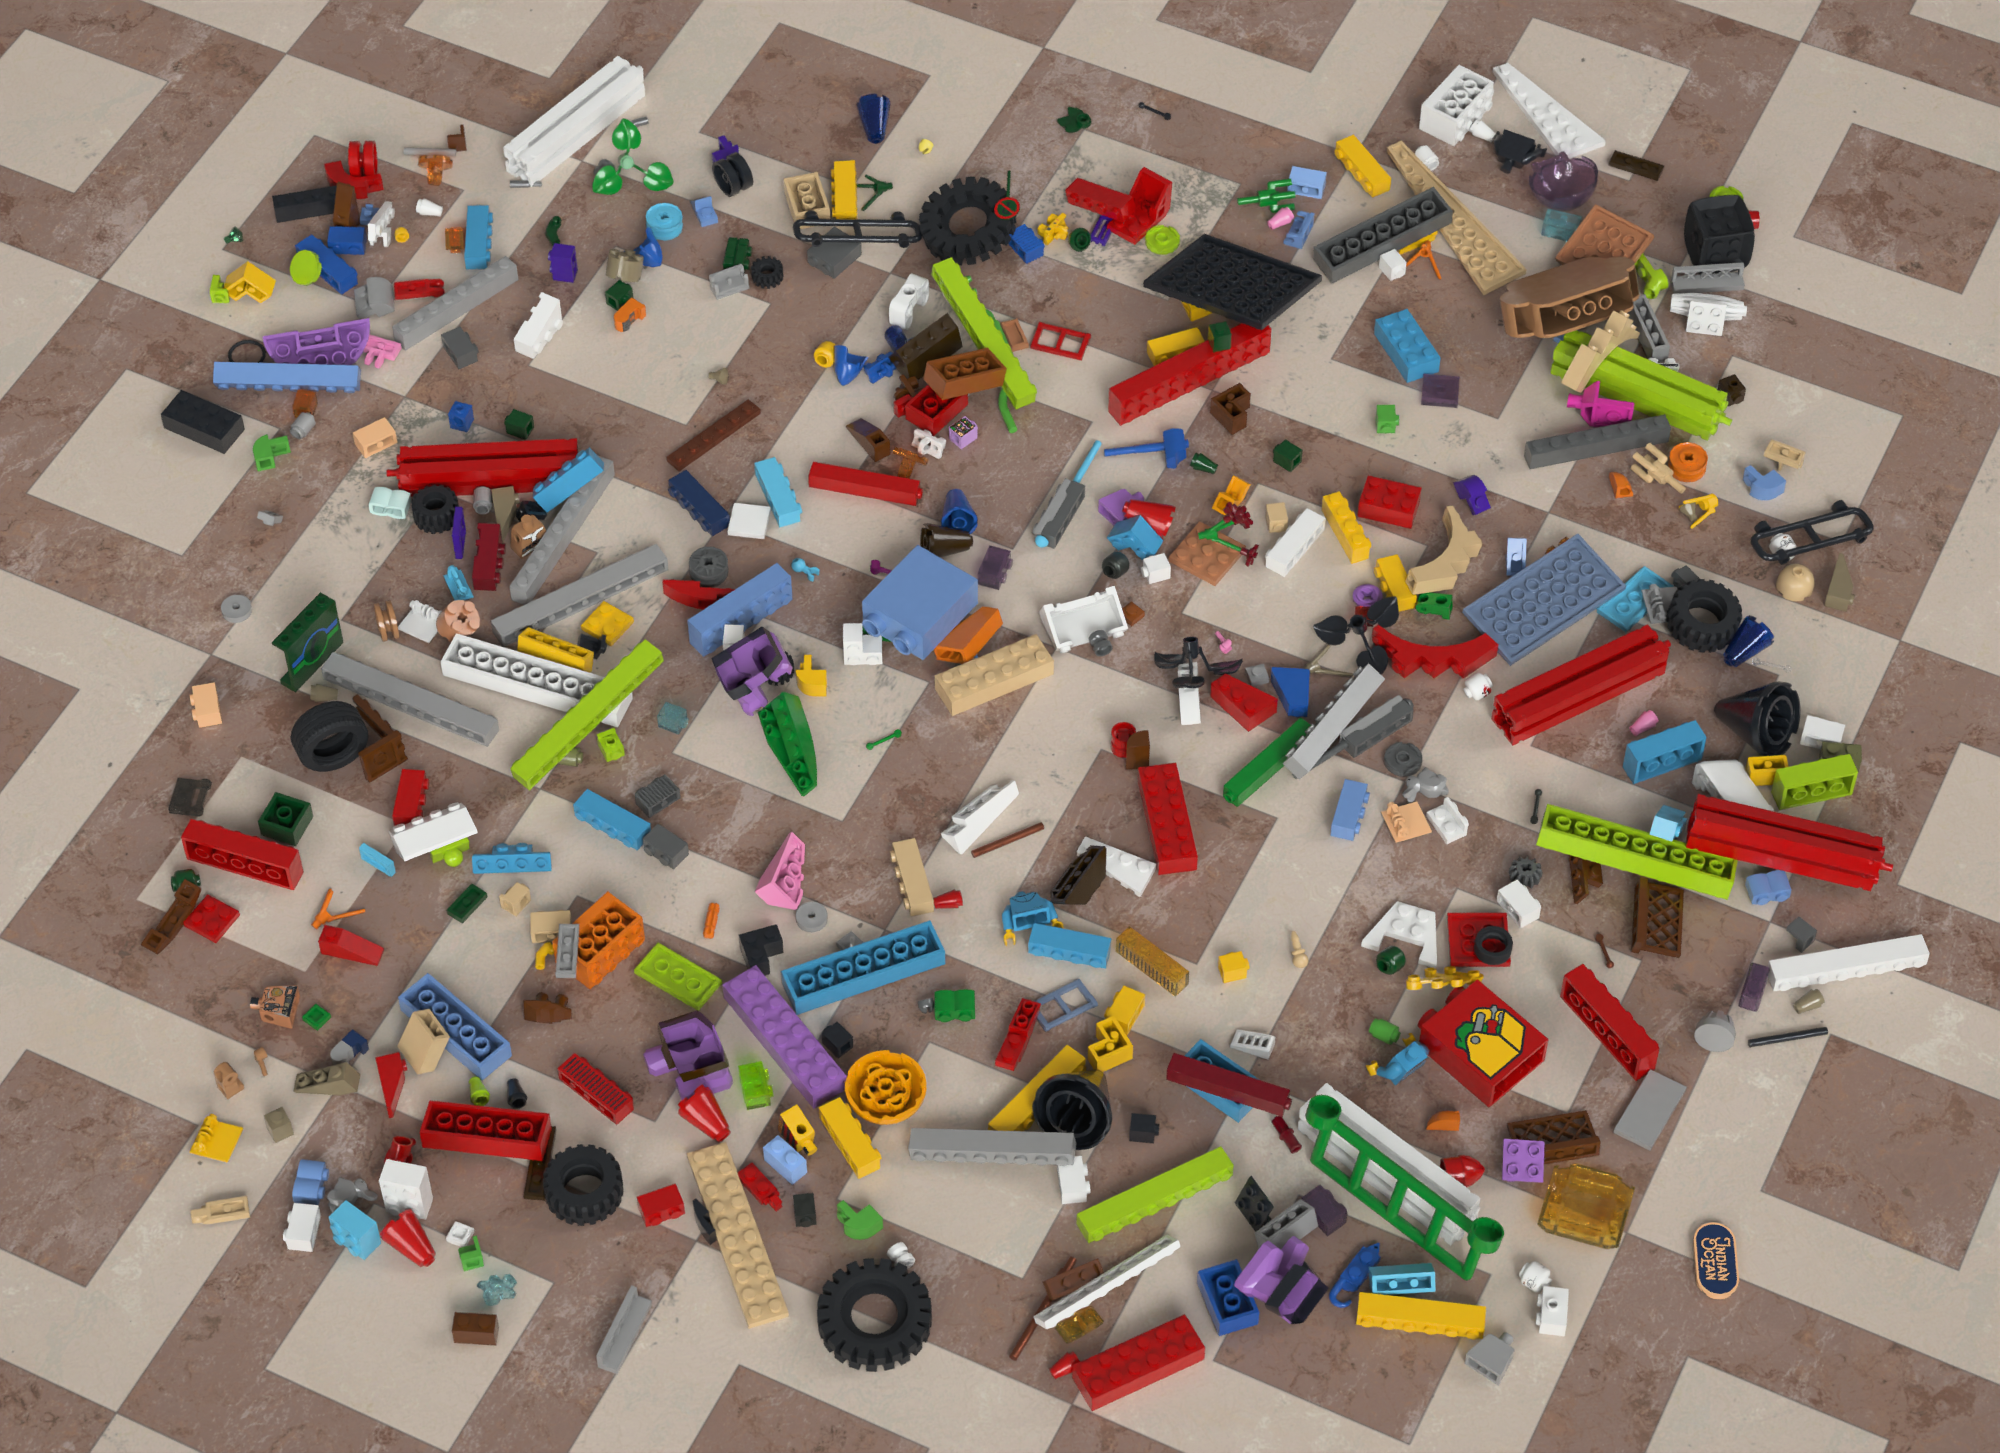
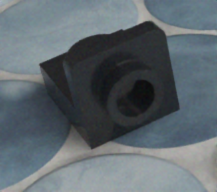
[516,501,547,522]

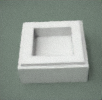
[446,1221,475,1247]

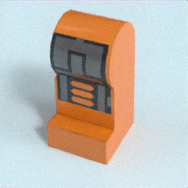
[614,297,646,332]

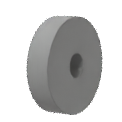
[221,595,252,623]
[796,902,828,932]

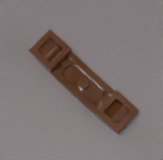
[140,879,202,955]

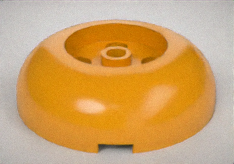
[845,1050,926,1125]

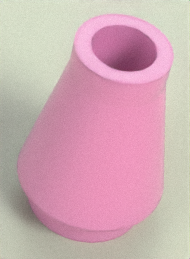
[1267,207,1294,230]
[1629,710,1659,736]

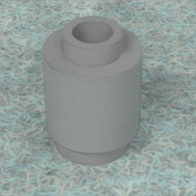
[290,412,316,439]
[473,486,492,514]

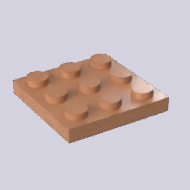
[1169,521,1246,586]

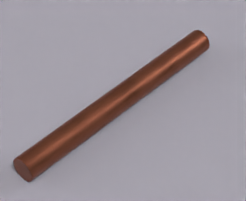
[971,822,1044,858]

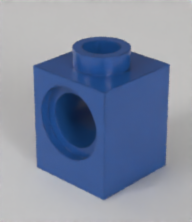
[448,401,474,432]

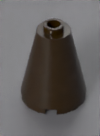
[920,523,973,557]

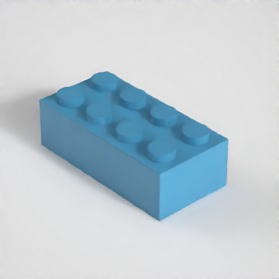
[1374,309,1441,383]
[1623,720,1707,784]
[1185,1039,1259,1123]

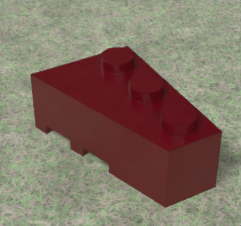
[472,523,506,591]

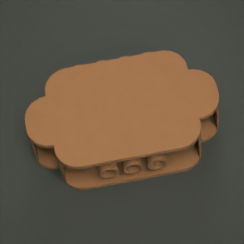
[1500,257,1639,338]

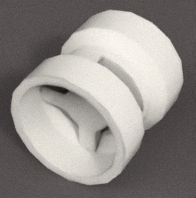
[887,1242,915,1269]

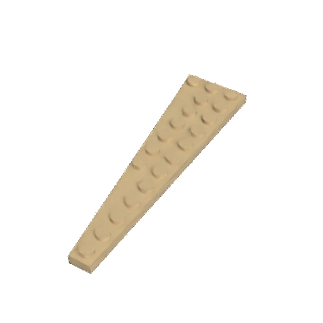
[1387,141,1527,296]

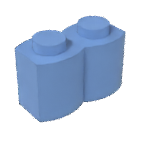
[1745,870,1791,905]
[292,1159,329,1205]

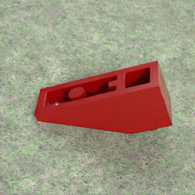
[318,925,384,966]
[375,1052,408,1118]

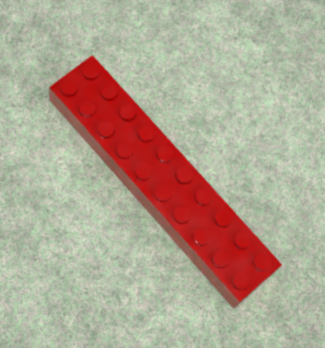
[1108,323,1272,426]

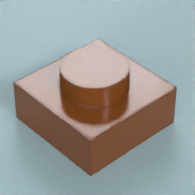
[1122,601,1145,627]

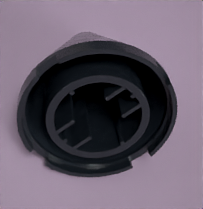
[1714,681,1801,756]
[1032,1070,1112,1150]

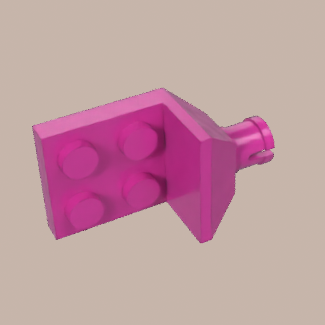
[1567,381,1634,428]

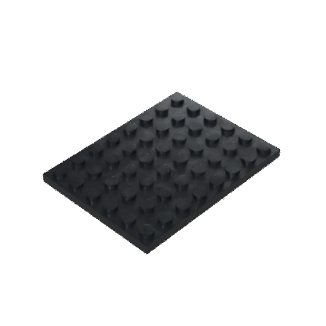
[1143,234,1322,330]

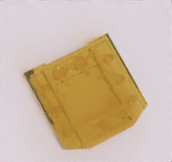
[1537,1164,1635,1250]

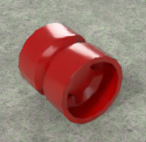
[1111,722,1136,758]

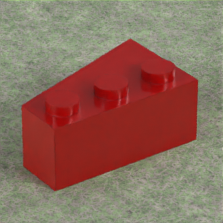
[1210,673,1278,732]

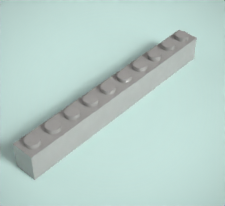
[510,456,615,605]
[491,544,668,647]
[321,652,499,747]

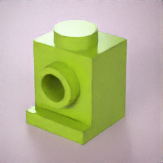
[597,728,625,762]

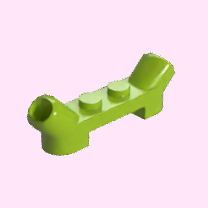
[1635,254,1669,299]

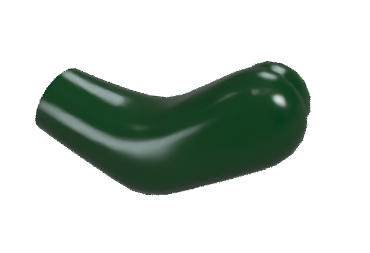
[545,216,562,246]

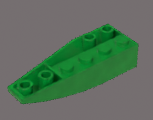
[758,692,817,796]

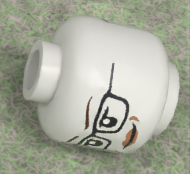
[1769,533,1797,561]
[1519,1261,1552,1292]

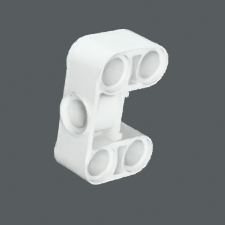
[889,273,929,330]

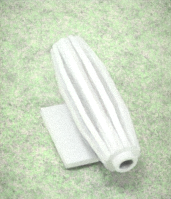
[1670,293,1747,336]

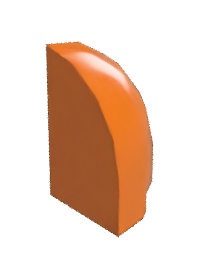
[1609,472,1633,498]
[1426,1110,1460,1131]

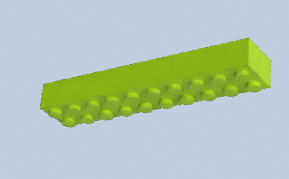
[1536,804,1738,900]

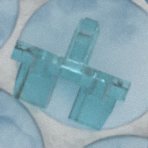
[476,1274,517,1306]

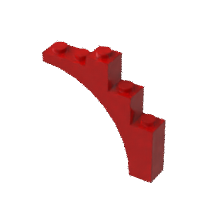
[1372,624,1499,679]

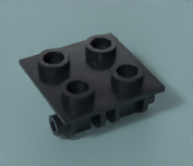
[1235,1176,1274,1232]

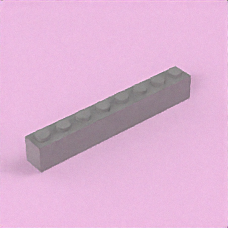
[392,256,519,351]
[1283,663,1385,780]
[908,1128,1076,1166]

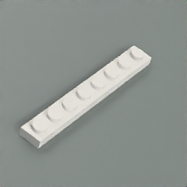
[1033,1235,1181,1329]

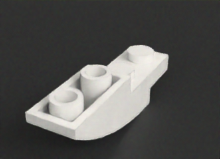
[1178,662,1201,725]

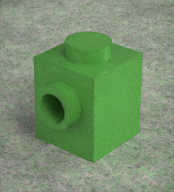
[1375,405,1399,434]

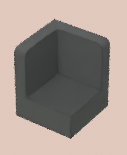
[1786,916,1817,953]

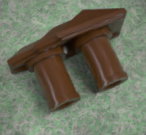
[523,992,572,1024]

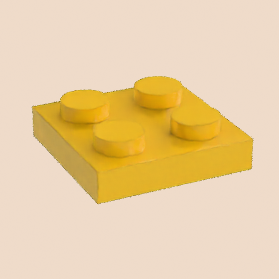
[581,601,634,646]

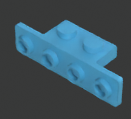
[472,843,552,874]

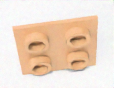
[1381,801,1432,843]

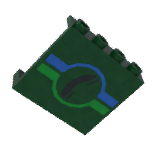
[272,592,344,693]

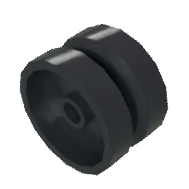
[712,152,753,197]

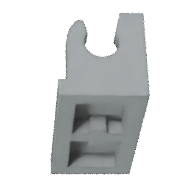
[709,264,750,300]

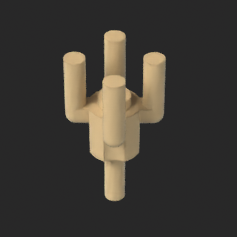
[1631,443,1686,494]

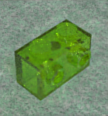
[738,1061,774,1110]

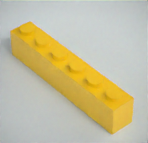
[988,1045,1086,1131]
[1356,1292,1486,1340]

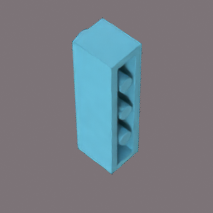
[754,457,802,528]

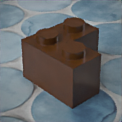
[1210,383,1251,435]

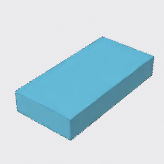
[359,843,396,877]

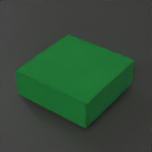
[302,1004,331,1031]

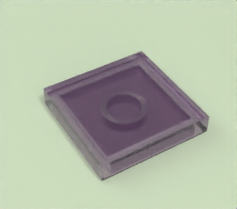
[1421,374,1460,408]

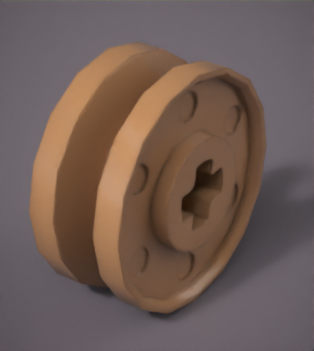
[373,600,400,642]

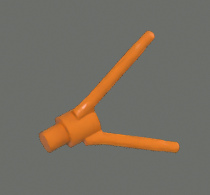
[1406,240,1442,280]
[311,889,365,930]

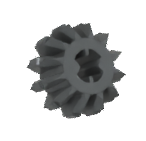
[1509,856,1543,889]

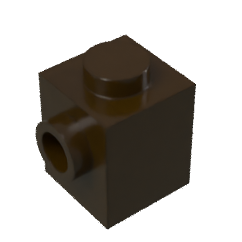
[1717,374,1746,407]

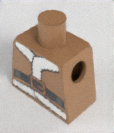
[510,515,546,559]

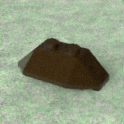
[1050,845,1107,905]

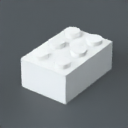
[379,1159,433,1220]

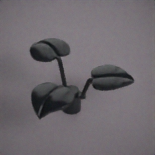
[1313,596,1399,675]
[1154,637,1243,689]

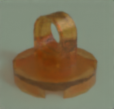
[418,155,453,186]
[892,447,929,479]

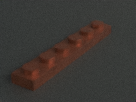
[667,399,761,471]

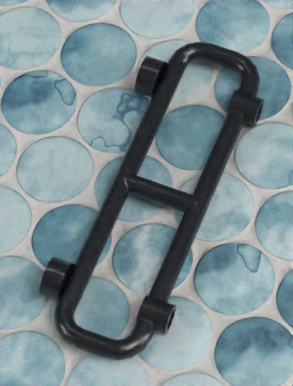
[793,210,922,248]
[1750,500,1874,565]

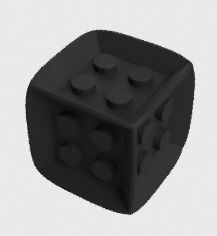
[1684,195,1755,274]

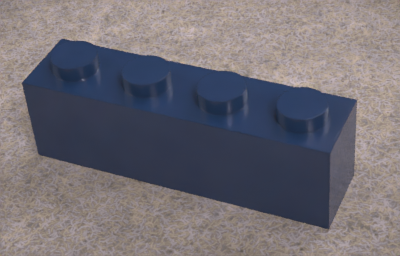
[668,470,730,537]

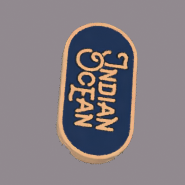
[1693,1222,1739,1299]

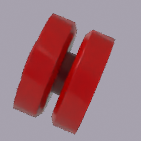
[348,141,378,177]

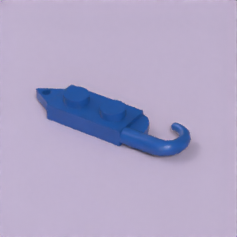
[1329,1243,1381,1308]

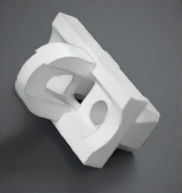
[911,428,946,459]

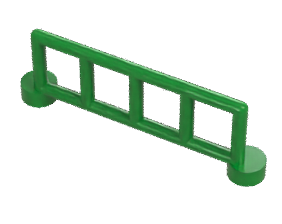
[1305,1095,1504,1281]

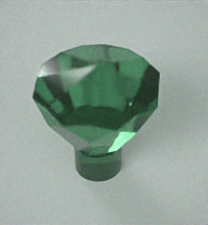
[224,226,244,244]

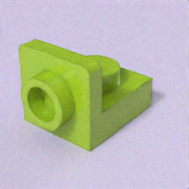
[209,275,230,303]

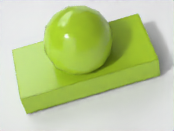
[430,837,470,867]

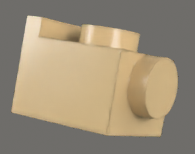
[499,882,531,916]

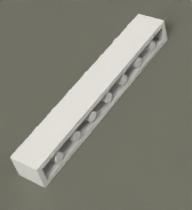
[1766,934,1930,991]

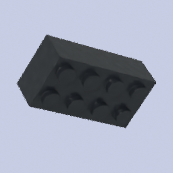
[161,390,245,454]

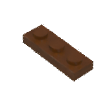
[1043,1258,1104,1301]

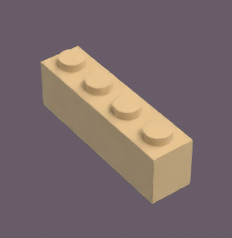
[890,838,934,917]

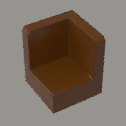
[447,124,467,152]

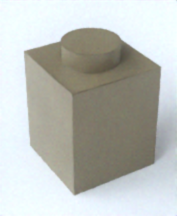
[264,1107,294,1143]

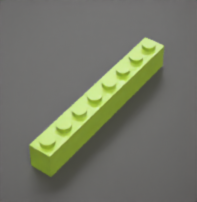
[1076,1146,1234,1243]

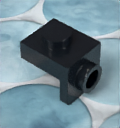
[577,633,607,659]

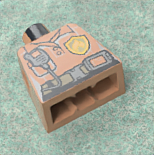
[250,986,300,1029]

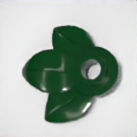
[1057,107,1091,133]

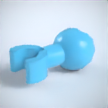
[791,558,820,582]

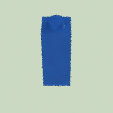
[1271,667,1310,717]

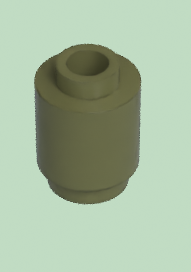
[558,747,583,767]

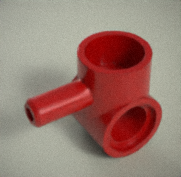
[384,1136,416,1164]

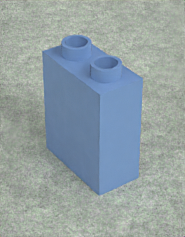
[862,545,978,660]

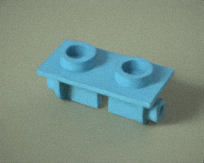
[443,565,474,601]

